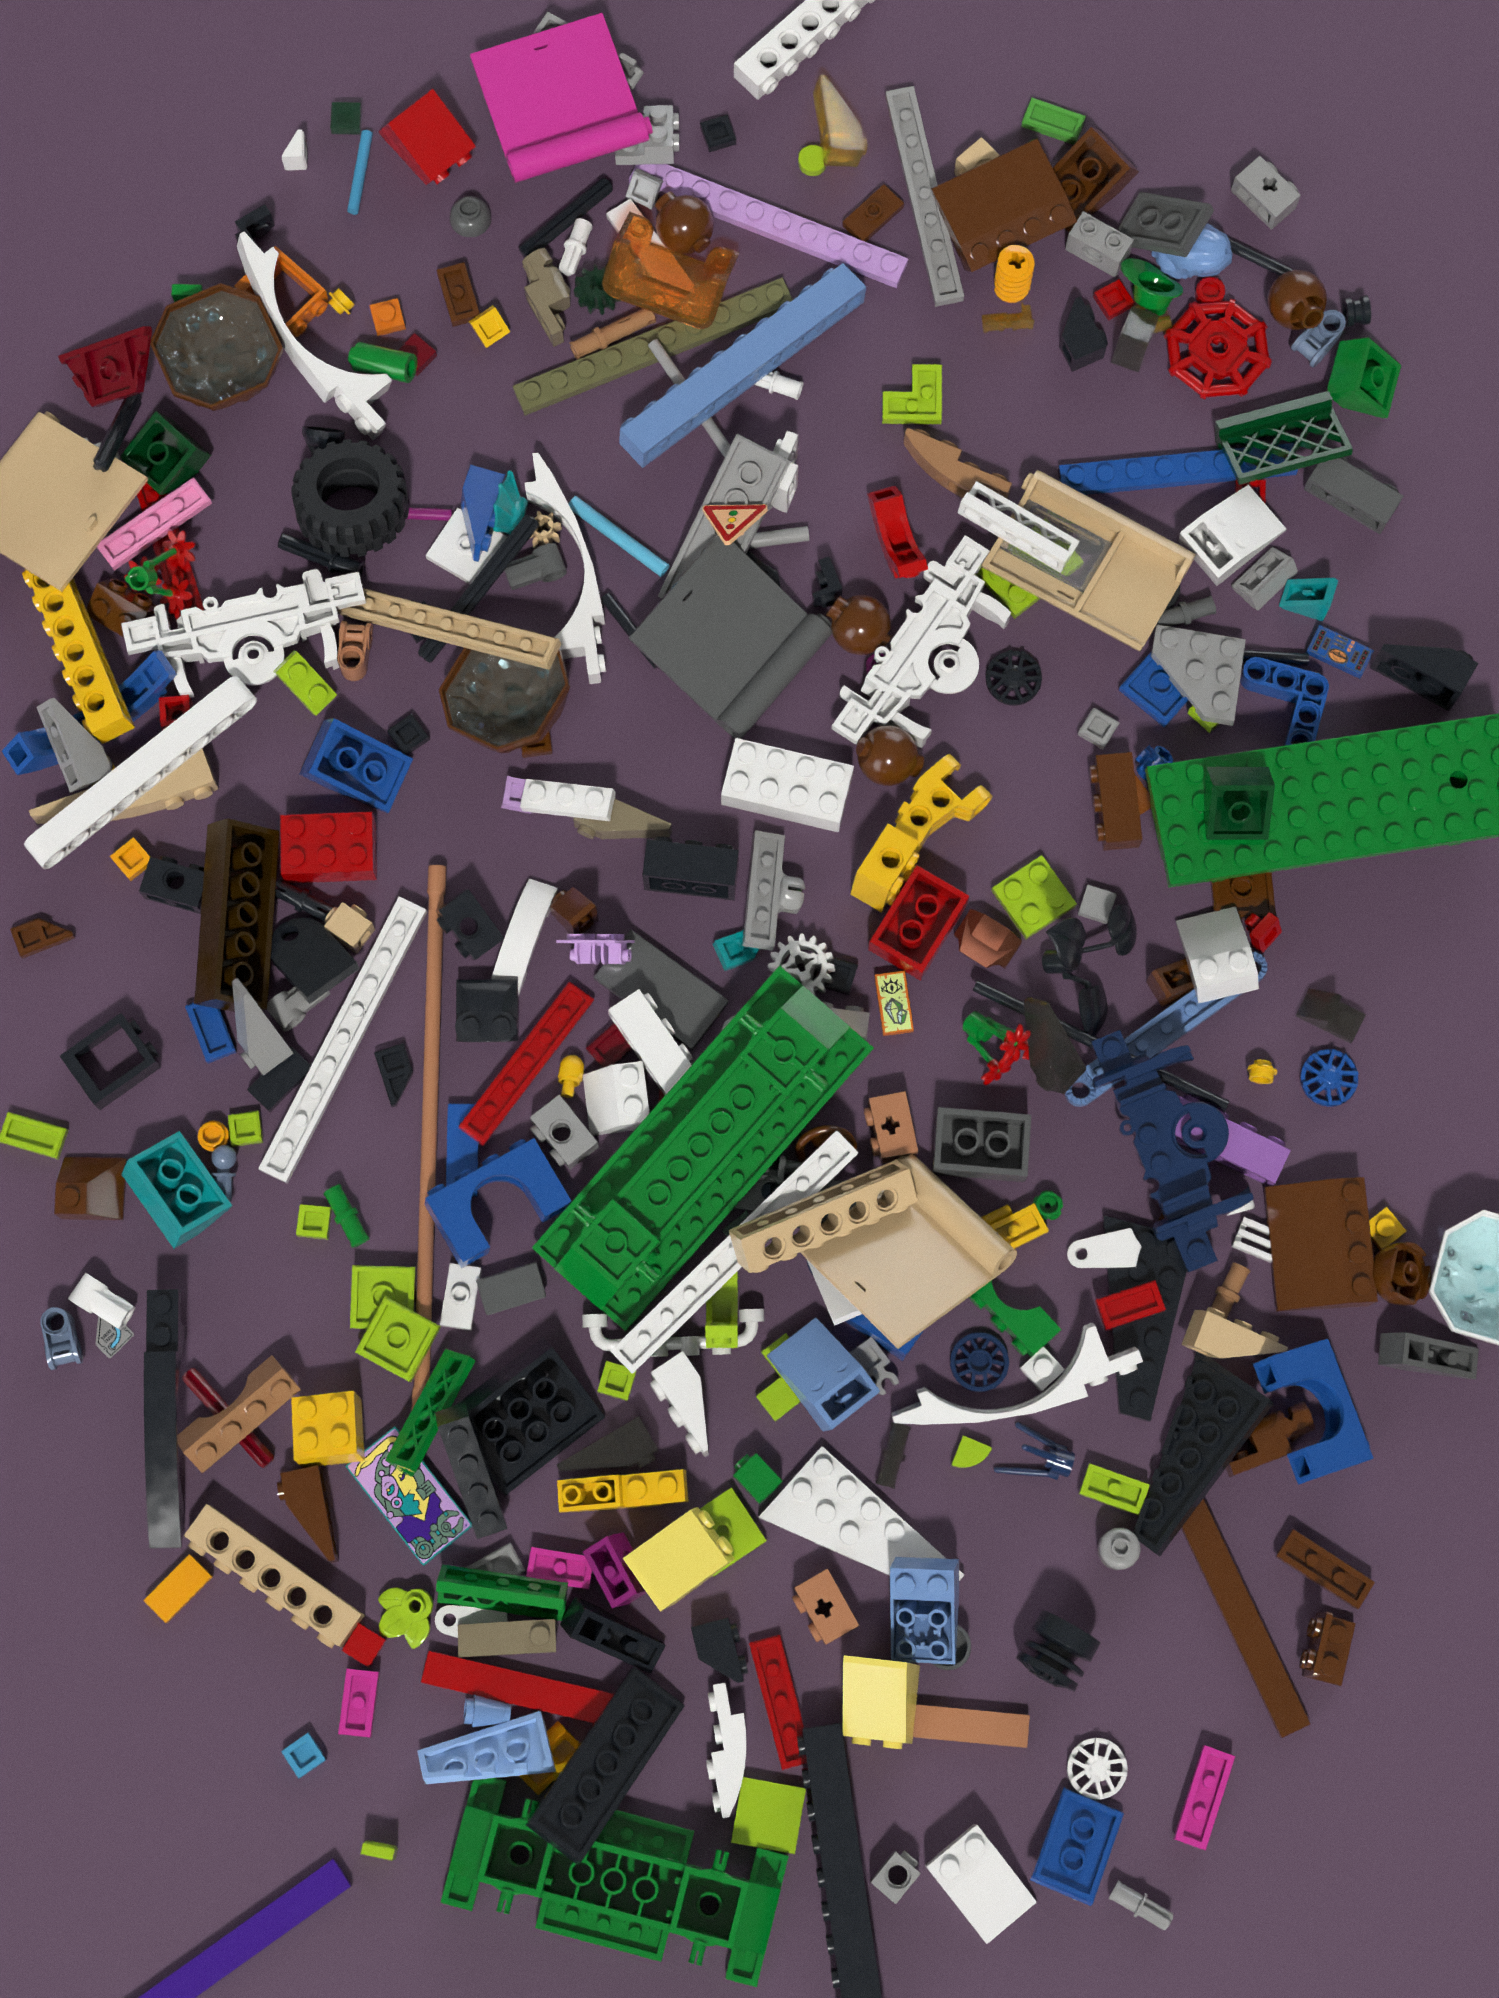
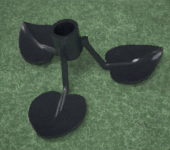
[1042,904,1137,1036]

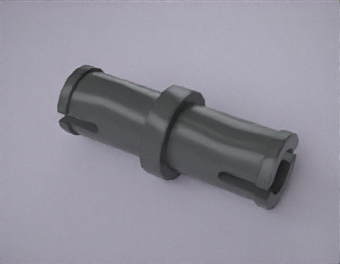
[1157,595,1216,627]

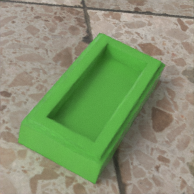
[1021,97,1086,145]

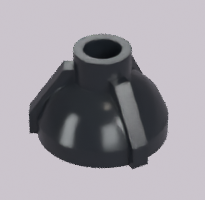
[302,426,345,452]

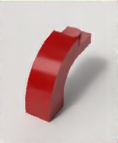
[867,486,928,578]

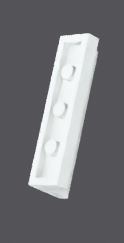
[958,481,1080,573]

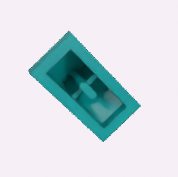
[1279,578,1339,622]

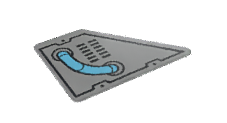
[96,1316,134,1358]

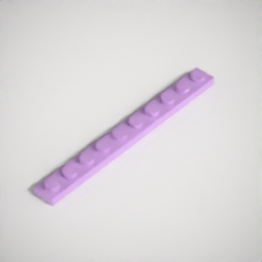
[629,164,908,288]

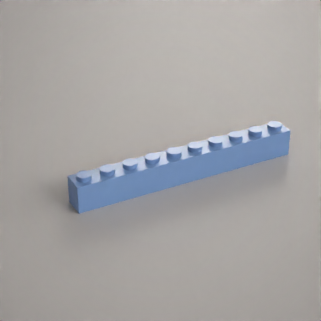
[619,263,866,468]

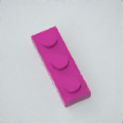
[1173,1745,1235,1851]

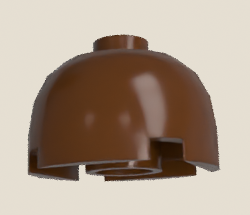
[1373,1242,1432,1306]

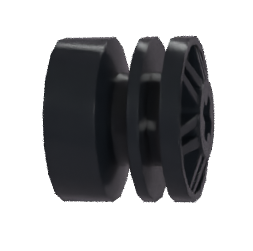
[1016,1610,1101,1692]

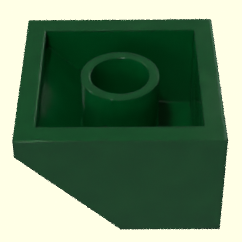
[120,411,212,495]
[1204,767,1275,840]

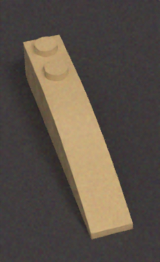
[29,749,218,824]

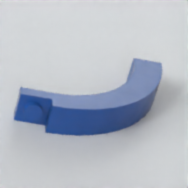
[2,650,177,775]

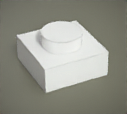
[1020,1347,1065,1392]

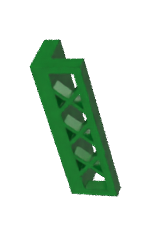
[385,1349,476,1477]
[436,1564,568,1621]

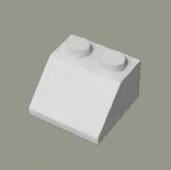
[583,1061,650,1136]

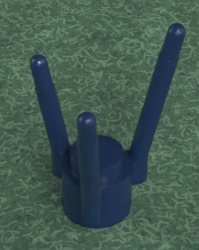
[994,1422,1075,1480]

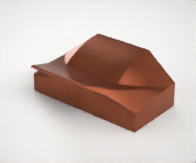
[954,909,1022,969]

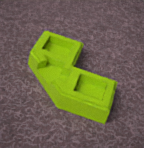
[756,1333,800,1422]

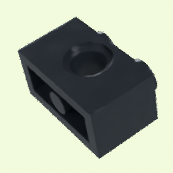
[139,856,204,914]
[436,889,505,960]

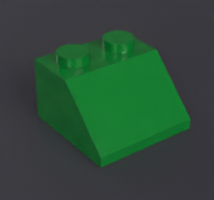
[1327,337,1401,418]

